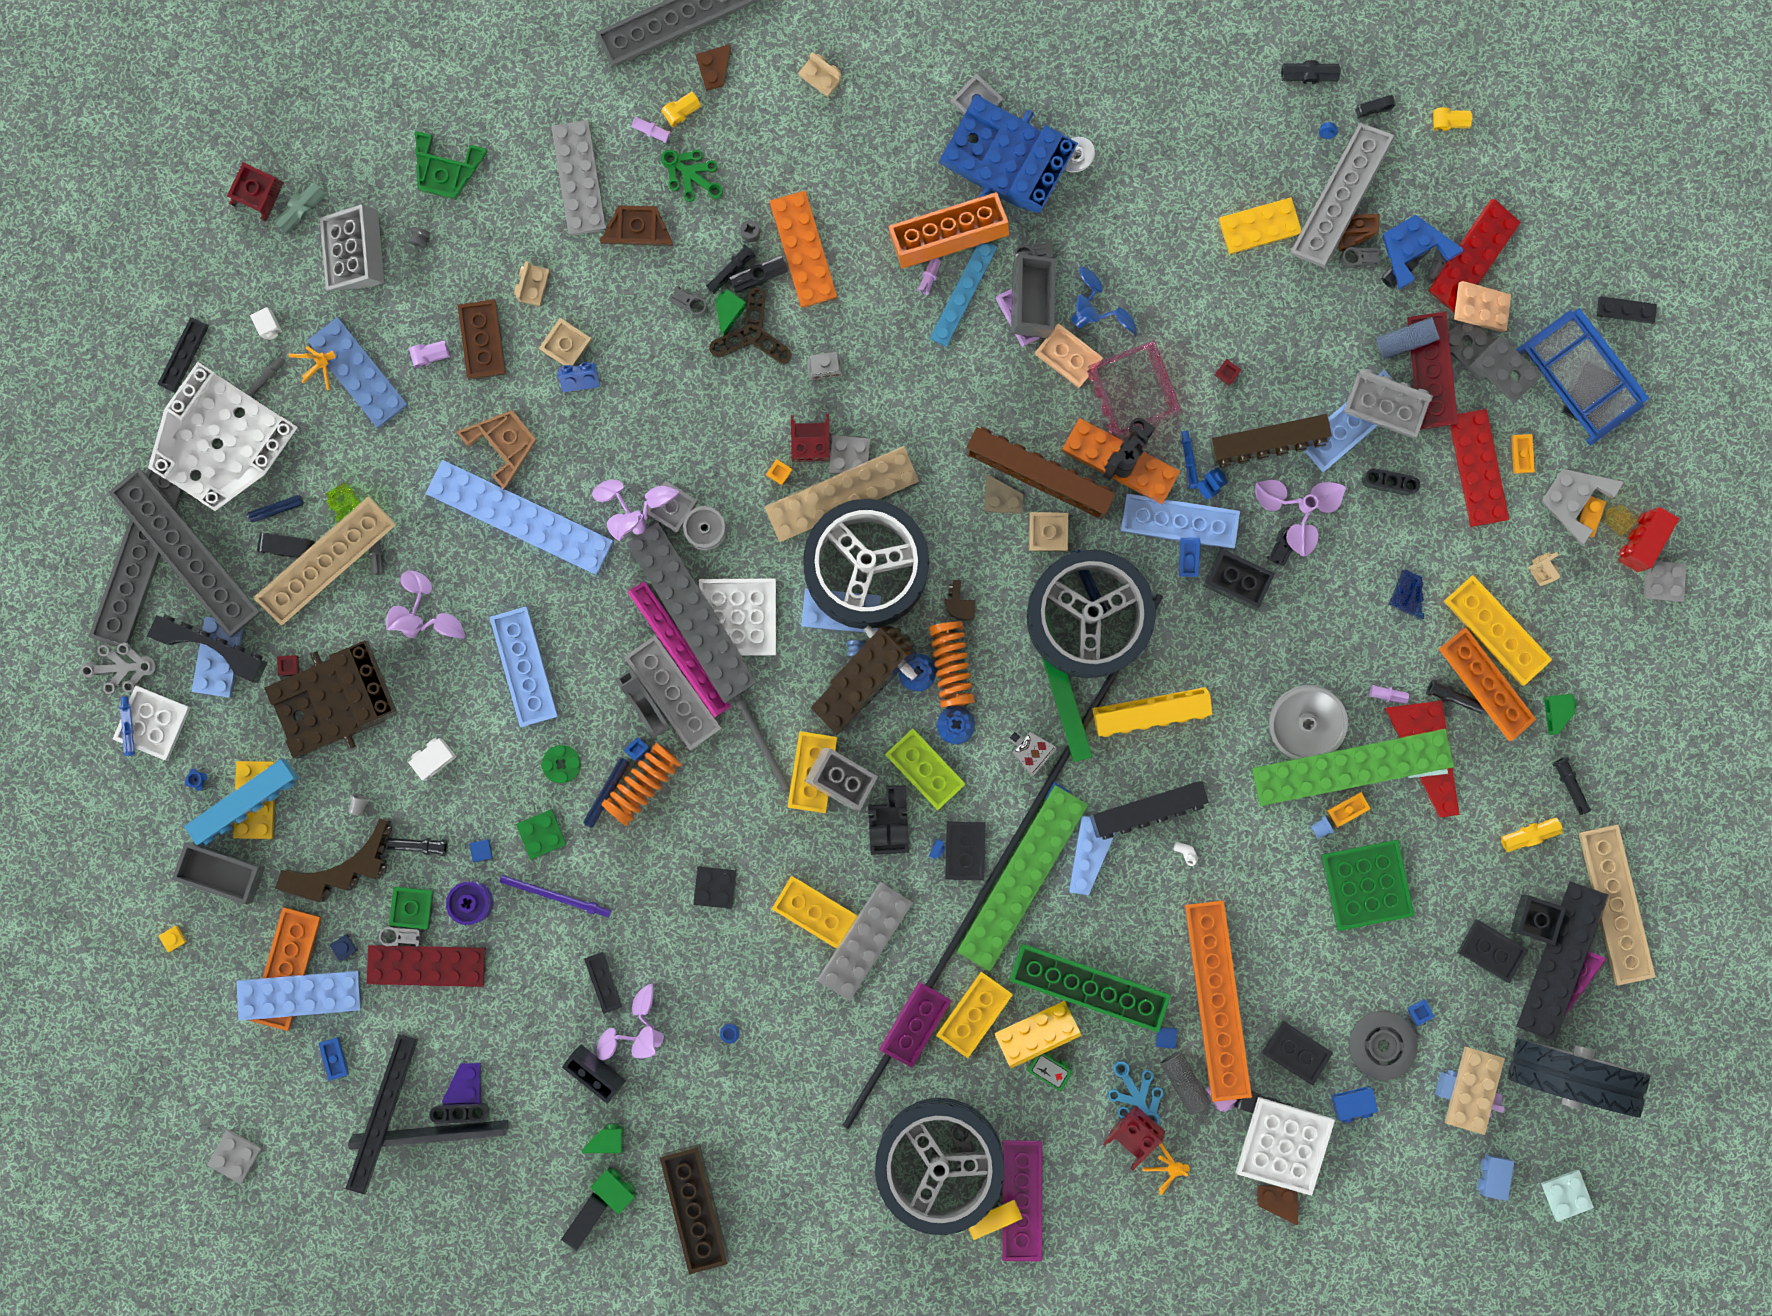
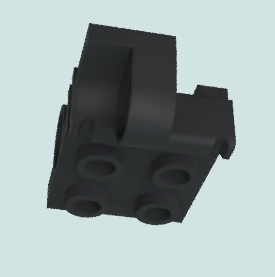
[1104,418,1155,480]
[868,785,909,855]

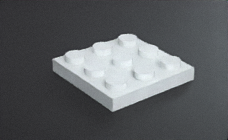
[113,686,191,761]

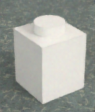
[250,307,282,340]

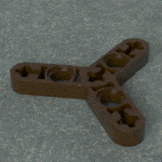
[709,287,792,365]

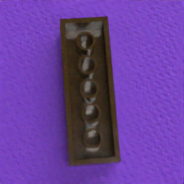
[1210,414,1332,468]
[660,1144,729,1275]

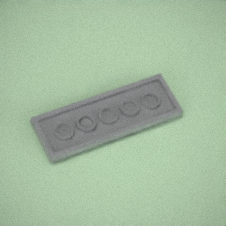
[551,120,607,236]
[624,635,722,751]
[817,882,913,1001]

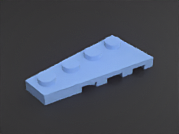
[1069,816,1115,895]

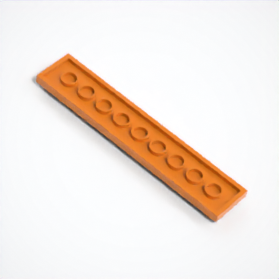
[1184,900,1252,1102]

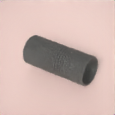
[1160,1051,1211,1115]

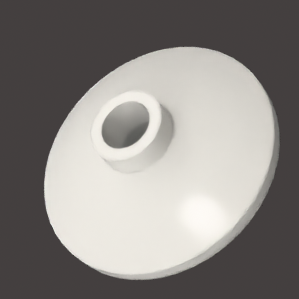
[1064,137,1095,172]

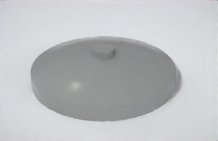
[1269,685,1348,759]

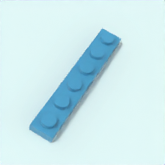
[930,242,997,347]

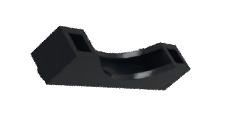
[147,614,268,683]

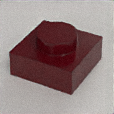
[1214,359,1241,386]
[277,655,299,676]

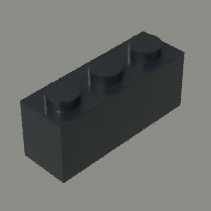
[562,1044,626,1104]

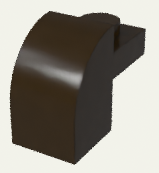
[944,580,975,621]

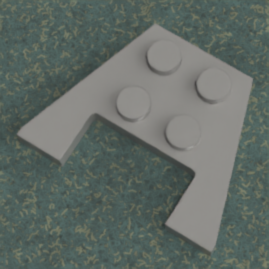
[1541,469,1624,546]

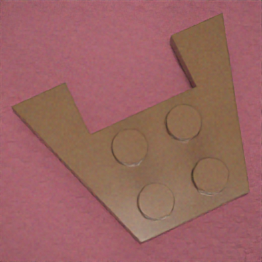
[456,410,537,490]

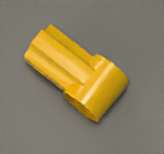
[661,92,701,127]
[1433,107,1472,131]

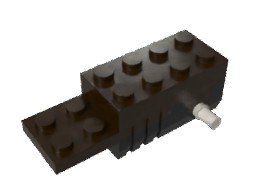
[810,625,917,735]

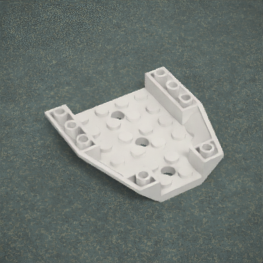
[148,362,298,511]

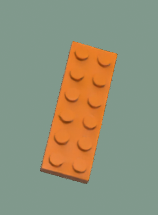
[769,190,837,308]
[1061,418,1180,505]
[1439,627,1536,742]
[250,907,322,1031]

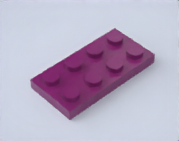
[879,981,952,1068]

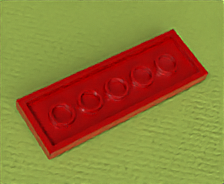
[1428,199,1521,313]
[1450,409,1509,527]

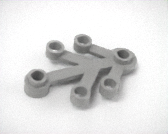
[81,642,156,694]

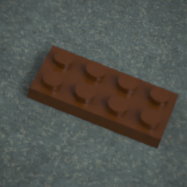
[457,299,506,380]

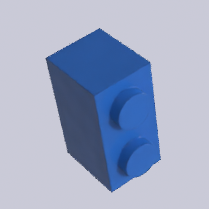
[1331,1086,1378,1123]

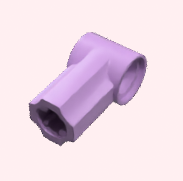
[409,340,450,368]

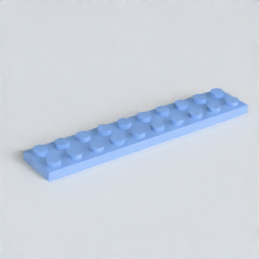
[425,460,614,575]

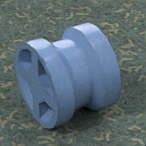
[847,640,866,657]

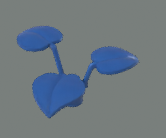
[1071,266,1137,336]

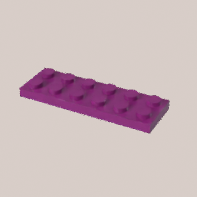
[1002,1140,1042,1262]

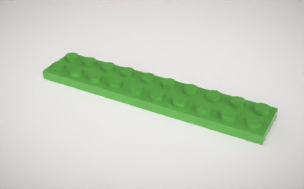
[1252,729,1454,806]
[957,785,1088,972]

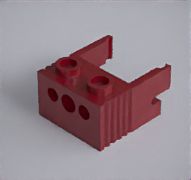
[227,162,284,222]
[791,414,830,462]
[1103,1105,1165,1171]

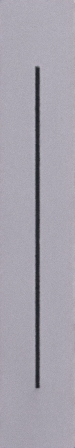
[842,593,1163,1129]

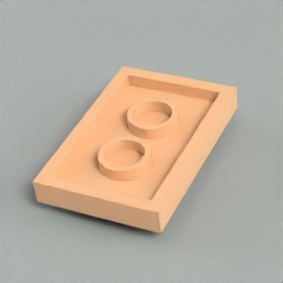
[1454,281,1511,332]
[1035,323,1103,388]

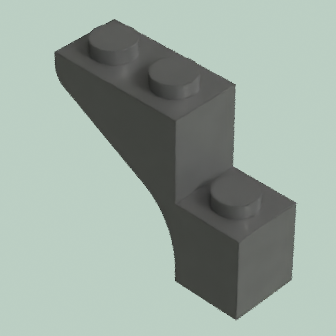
[616,668,670,738]

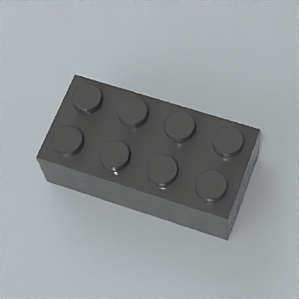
[1011,254,1056,338]
[172,842,265,904]

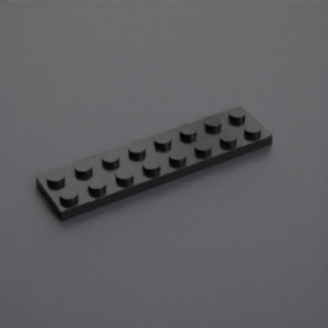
[1516,881,1609,1042]

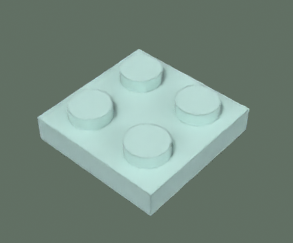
[1541,1170,1594,1222]

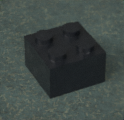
[1510,894,1566,945]

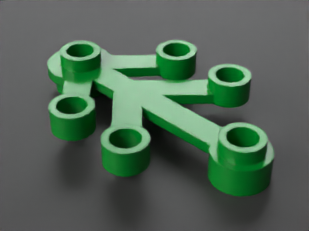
[661,149,723,202]

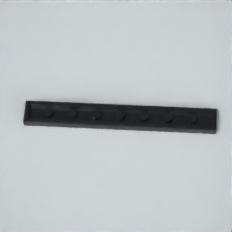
[345,1034,418,1195]
[348,1120,509,1150]

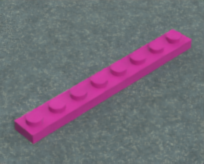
[627,581,731,718]

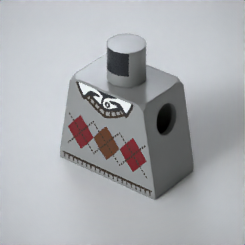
[807,352,844,381]
[1008,731,1056,776]

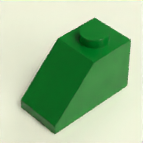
[716,290,747,336]
[1544,694,1577,735]
[582,1123,624,1154]

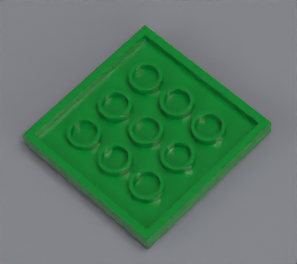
[1321,839,1415,931]

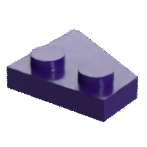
[442,1063,481,1103]

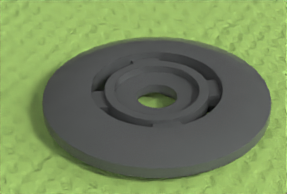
[1349,1011,1418,1080]

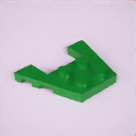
[415,131,487,200]

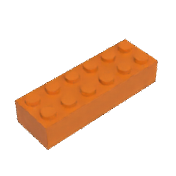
[888,192,1009,269]

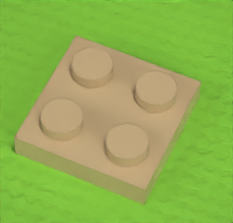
[539,318,592,366]
[1029,512,1068,552]

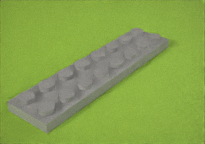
[1291,123,1395,268]

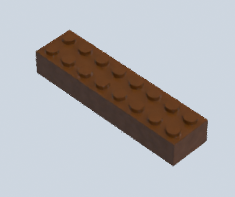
[965,427,1115,520]

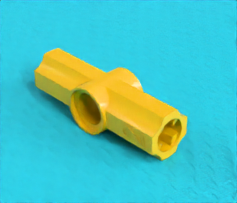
[1501,818,1563,852]

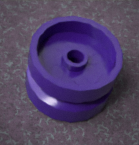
[446,881,494,925]

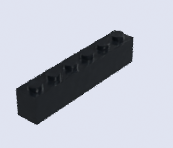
[1089,781,1209,840]

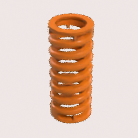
[929,621,975,708]
[601,742,682,826]

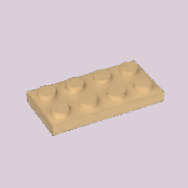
[1445,1046,1505,1135]

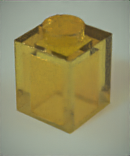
[1602,504,1638,536]

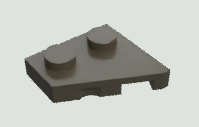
[984,475,1023,514]

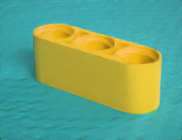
[968,1200,1023,1240]

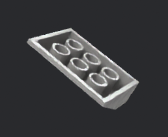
[320,204,384,291]

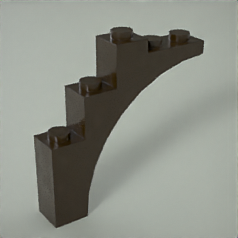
[275,819,392,902]

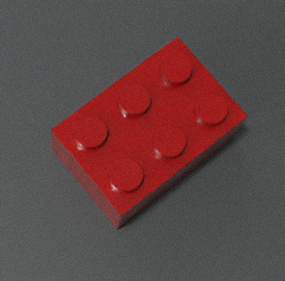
[1618,507,1680,573]

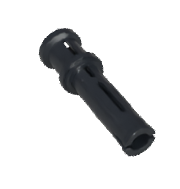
[706,244,756,294]
[1426,679,1485,714]
[1552,756,1591,815]
[387,838,448,856]

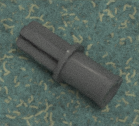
[368,540,384,575]

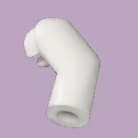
[1173,841,1198,866]

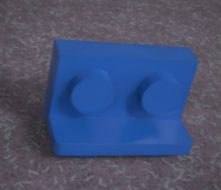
[557,362,600,392]

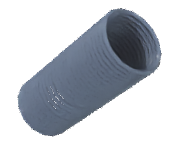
[1376,317,1440,360]

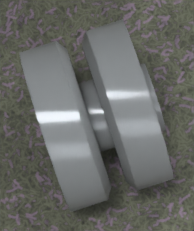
[683,506,727,551]

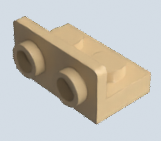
[798,52,842,97]
[514,261,550,307]
[1528,552,1560,587]

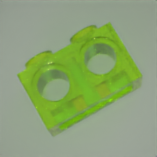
[325,482,360,522]

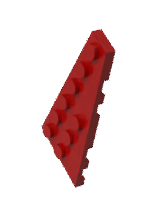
[1384,700,1460,817]

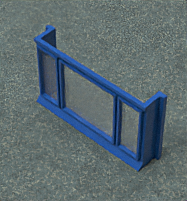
[1516,308,1650,446]

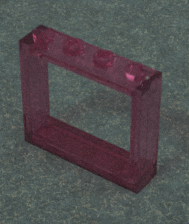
[1087,339,1182,437]

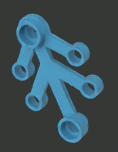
[1108,1061,1163,1125]

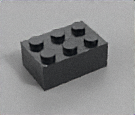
[1203,549,1275,610]

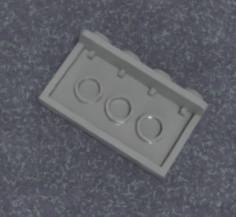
[1343,369,1433,439]

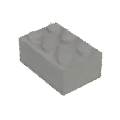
[804,748,878,811]

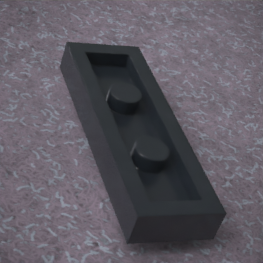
[1596,296,1657,324]
[584,952,623,1014]

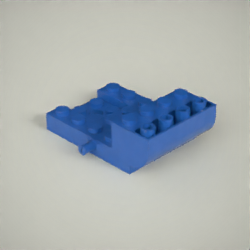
[939,94,1078,213]

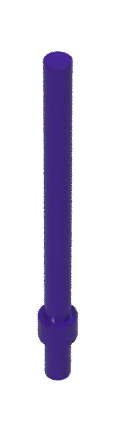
[499,875,612,918]

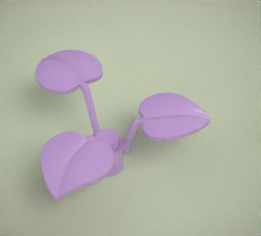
[592,480,680,541]
[1255,480,1346,557]
[386,571,465,638]
[597,983,664,1061]

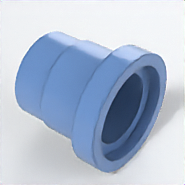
[1311,816,1335,839]

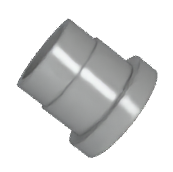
[348,794,370,816]

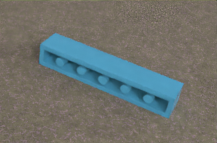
[184,759,300,846]

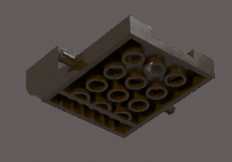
[264,640,398,759]

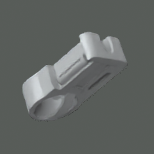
[379,926,421,947]

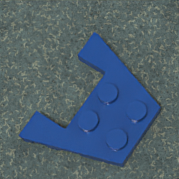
[1382,214,1463,290]

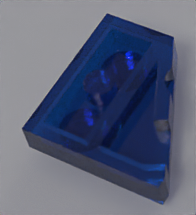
[1388,569,1425,619]

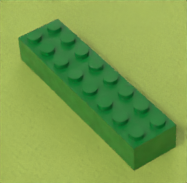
[1008,943,1171,1033]

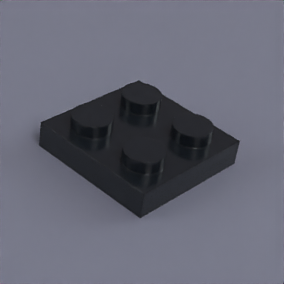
[693,866,736,909]

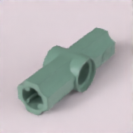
[274,182,326,234]

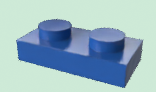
[1179,538,1200,577]
[318,1037,349,1081]

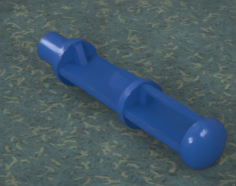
[1181,430,1198,489]
[119,696,135,756]

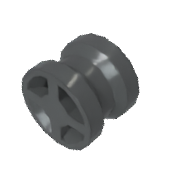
[740,220,760,242]
[408,227,431,248]

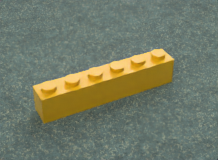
[1093,687,1213,737]

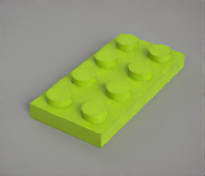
[885,728,965,811]

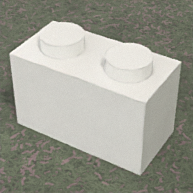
[408,738,456,781]

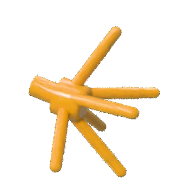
[288,346,336,390]
[1142,1143,1190,1195]

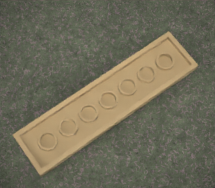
[764,446,919,542]
[253,496,396,626]
[1578,825,1656,985]

